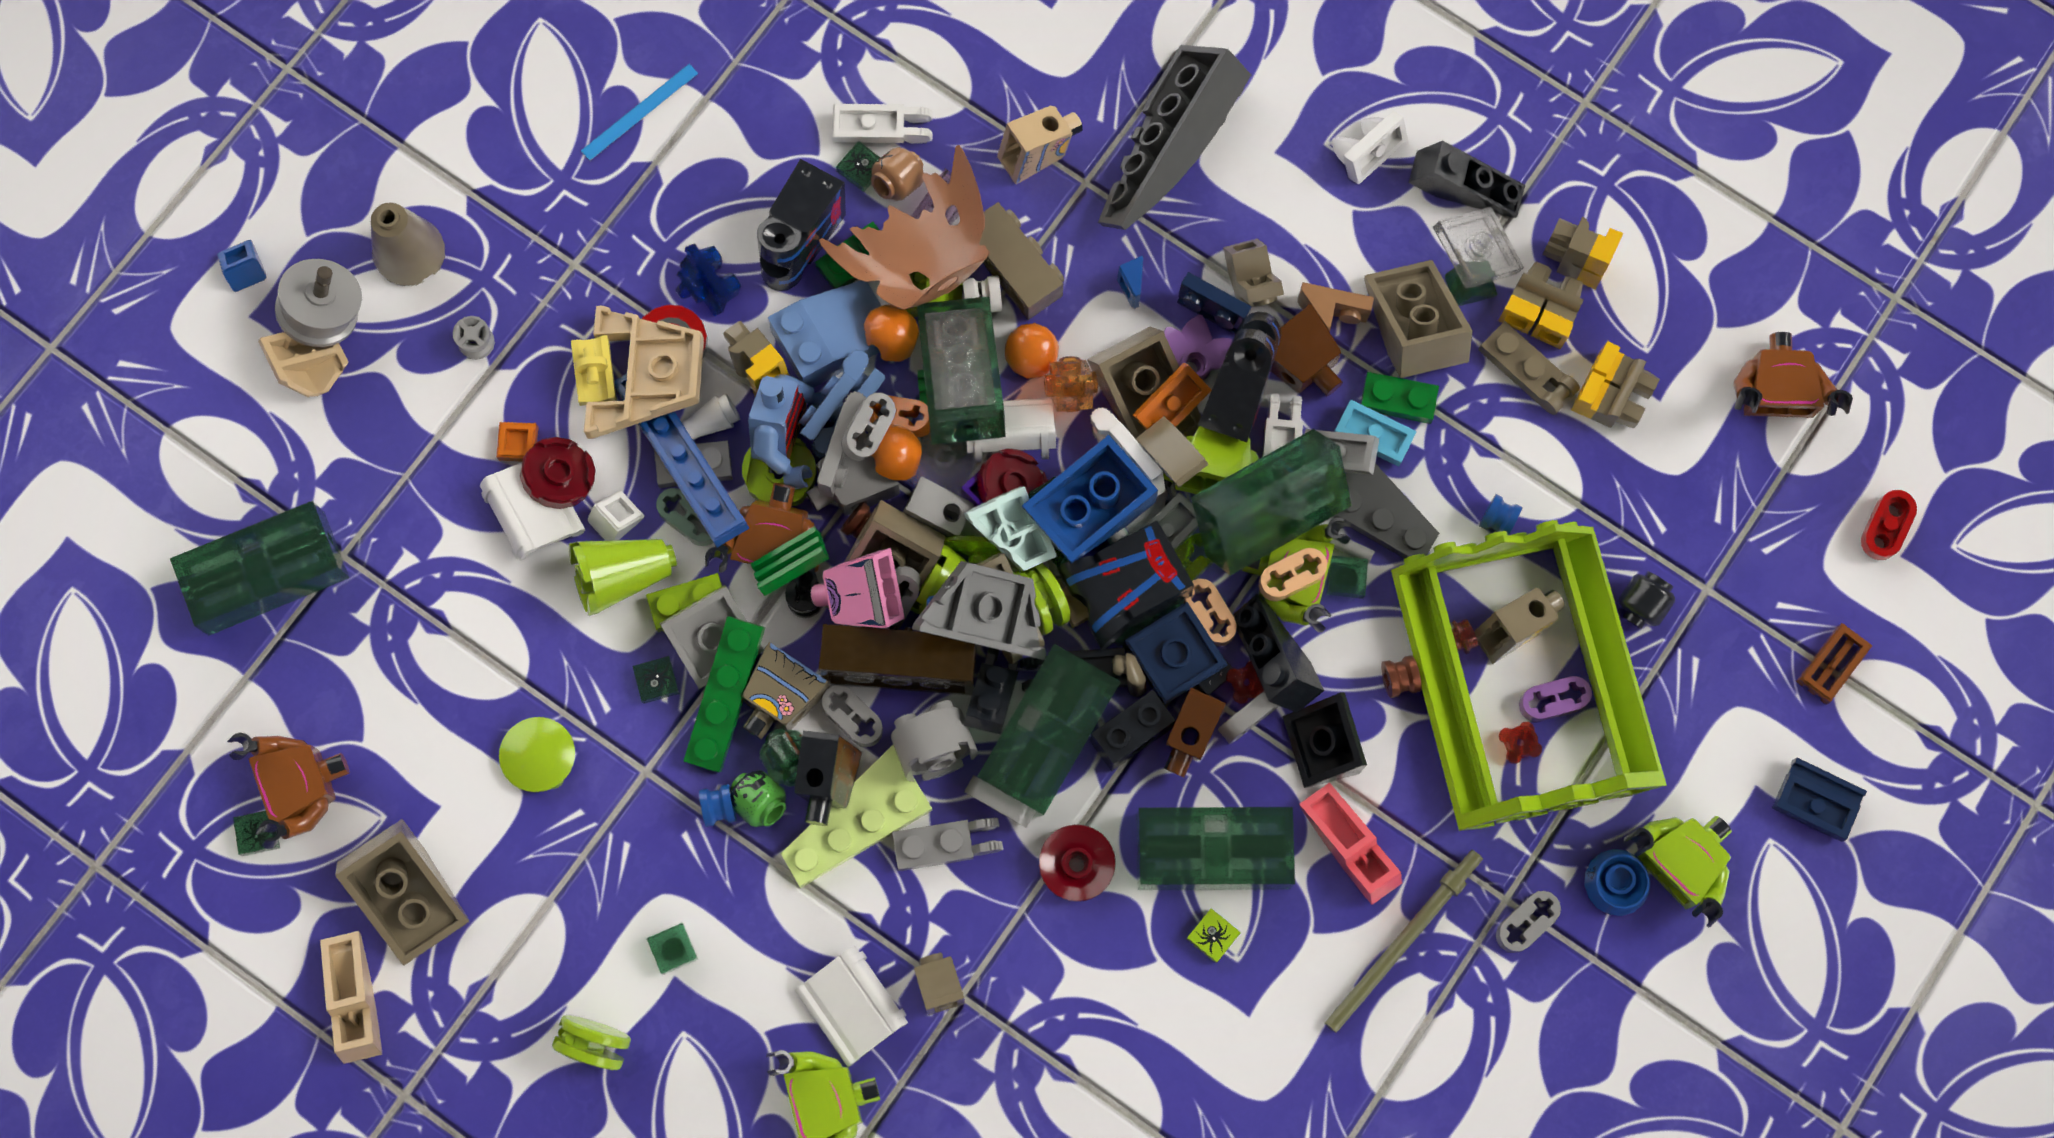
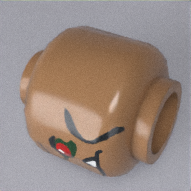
[871,147,924,201]

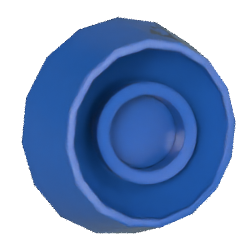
[1584,849,1650,916]

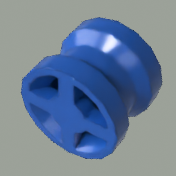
[1479,494,1523,535]
[699,784,737,827]

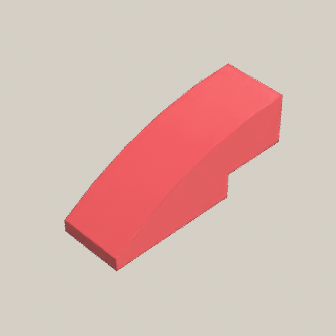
[1299,782,1402,905]

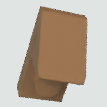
[1297,282,1374,332]

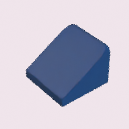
[217,240,267,292]
[1117,256,1143,309]

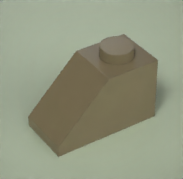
[914,952,965,1016]

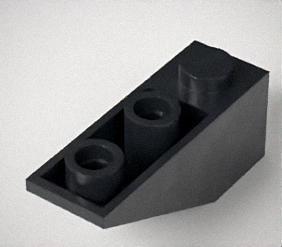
[1408,141,1525,218]
[1233,594,1324,713]

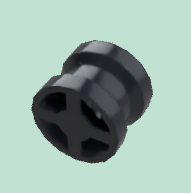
[785,579,823,618]

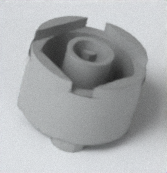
[891,700,978,782]

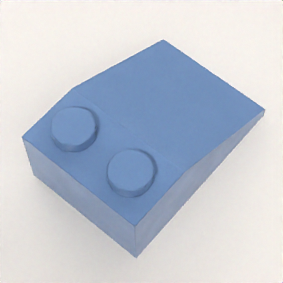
[768,281,881,388]

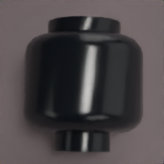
[1618,571,1675,629]

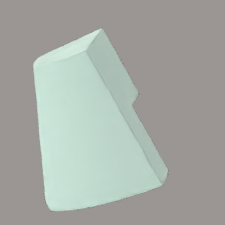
[964,486,1057,571]

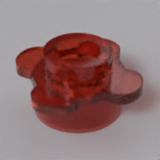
[1227,661,1264,704]
[1499,721,1542,764]

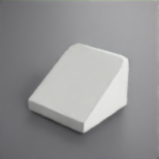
[588,490,645,541]

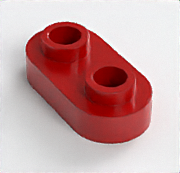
[1861,490,1917,560]

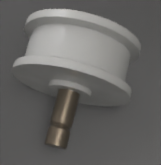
[275,259,362,347]

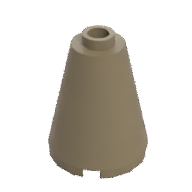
[371,202,445,286]

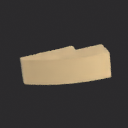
[320,931,382,1064]

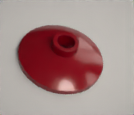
[1039,825,1116,902]

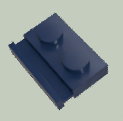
[1177,272,1252,334]
[1772,757,1867,842]

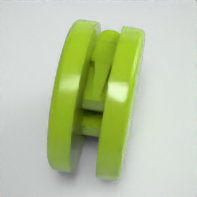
[1013,563,1071,635]
[552,1015,631,1070]

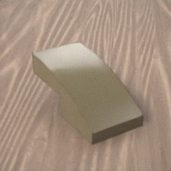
[1136,417,1208,487]

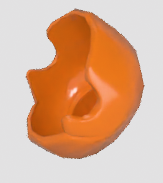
[863,304,919,362]
[1005,323,1059,379]
[866,424,922,480]

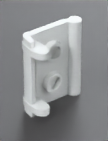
[966,398,1056,463]
[480,463,586,561]
[795,946,908,1067]

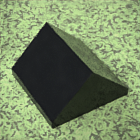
[1282,692,1367,788]

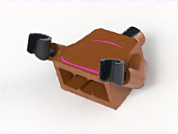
[1733,332,1853,418]
[705,483,820,591]
[227,733,350,849]

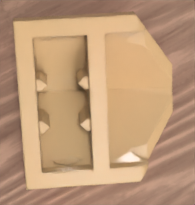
[258,332,348,397]

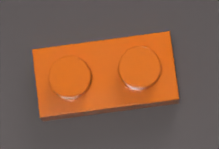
[1132,363,1212,430]

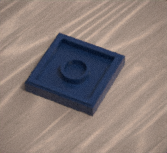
[1123,602,1228,705]

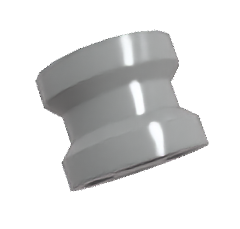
[453,316,495,360]

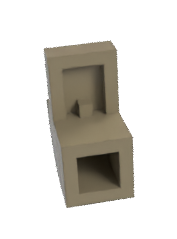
[1223,238,1284,307]

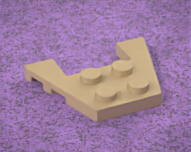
[584,305,704,439]

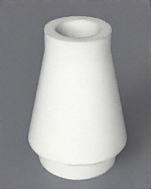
[682,394,740,440]

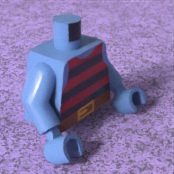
[748,374,825,490]

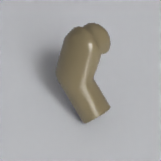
[1113,653,1146,697]

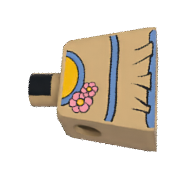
[997,106,1083,184]

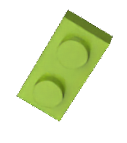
[646,573,722,632]

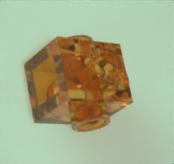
[1044,356,1098,412]

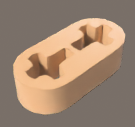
[1259,548,1327,601]
[1183,579,1237,647]

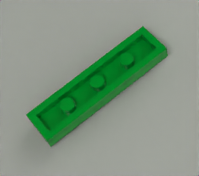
[683,616,766,773]

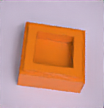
[496,422,539,462]

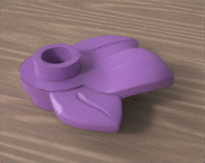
[1164,315,1232,381]

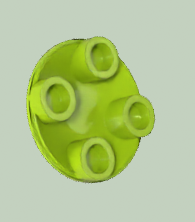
[499,717,575,792]

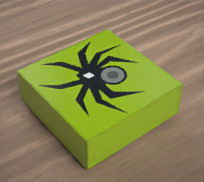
[1186,908,1241,963]

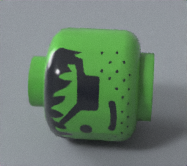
[730,770,786,827]

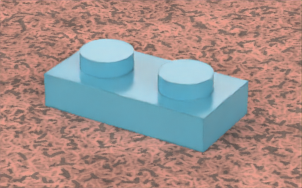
[1334,400,1417,467]

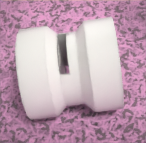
[963,276,1002,315]

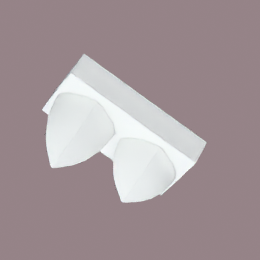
[1332,110,1408,185]

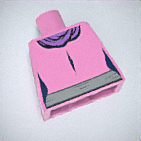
[811,548,905,628]

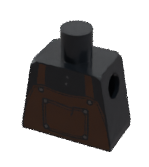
[794,730,862,826]

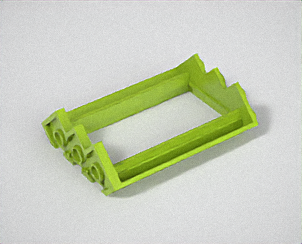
[1391,520,1667,831]

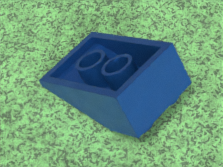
[1022,435,1158,564]

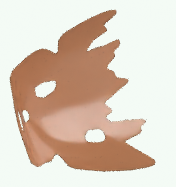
[819,145,990,310]

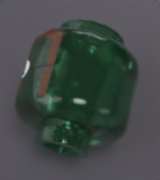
[759,728,803,787]

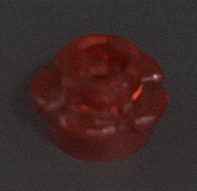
[1451,619,1479,654]

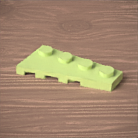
[781,745,933,888]

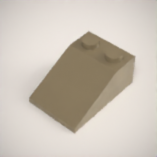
[1364,260,1472,378]
[1087,326,1201,439]
[825,500,946,628]
[335,819,469,966]

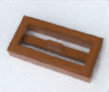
[1796,623,1872,705]

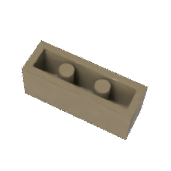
[979,202,1064,320]

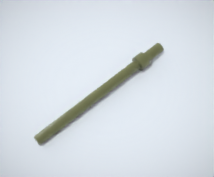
[1324,849,1483,1033]

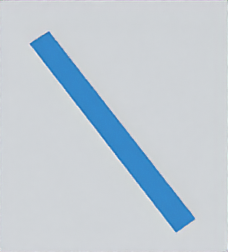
[581,64,698,160]

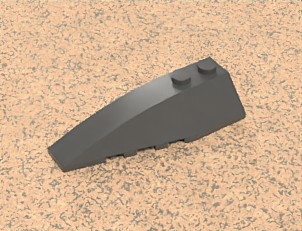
[1098,45,1251,230]

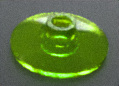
[944,536,1002,564]

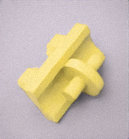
[571,335,617,406]

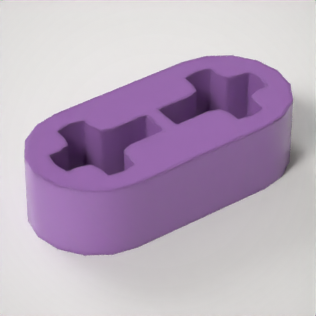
[1519,676,1592,722]

